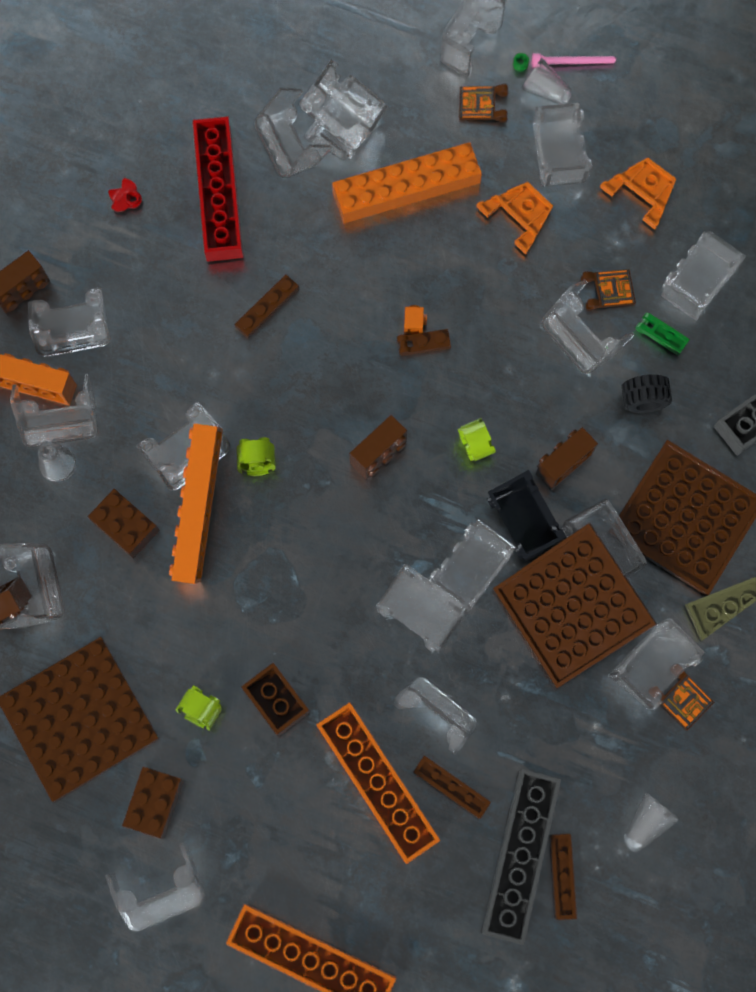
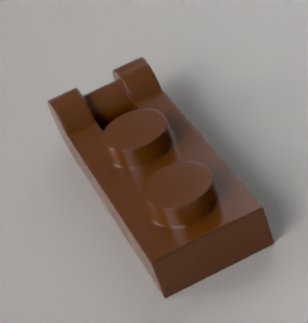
[397,329,451,356]

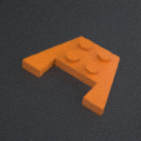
[600,158,676,229]
[477,182,553,255]

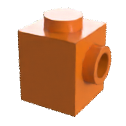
[404,305,427,335]

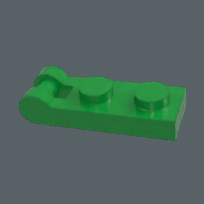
[635,312,690,356]

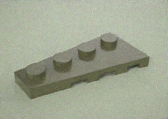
[685,577,756,641]

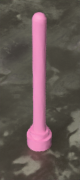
[532,53,616,68]

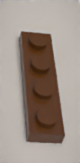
[234,274,299,338]
[413,755,491,819]
[550,834,577,920]

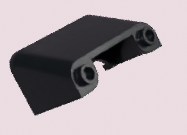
[487,470,567,561]

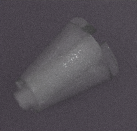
[521,58,572,105]
[38,442,77,482]
[624,793,679,851]

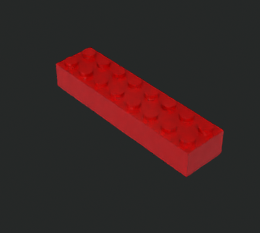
[193,116,243,262]

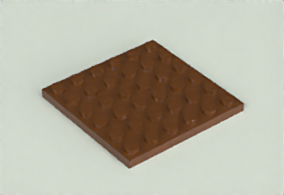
[607,440,756,596]
[493,523,657,688]
[0,637,159,803]

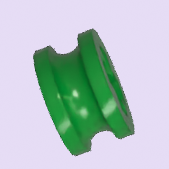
[513,53,529,71]

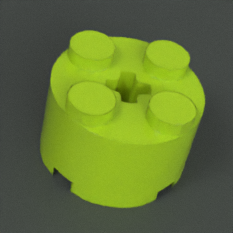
[457,418,496,462]
[236,437,276,476]
[175,686,222,730]

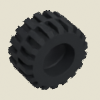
[621,374,672,413]

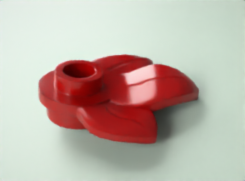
[108,178,142,212]

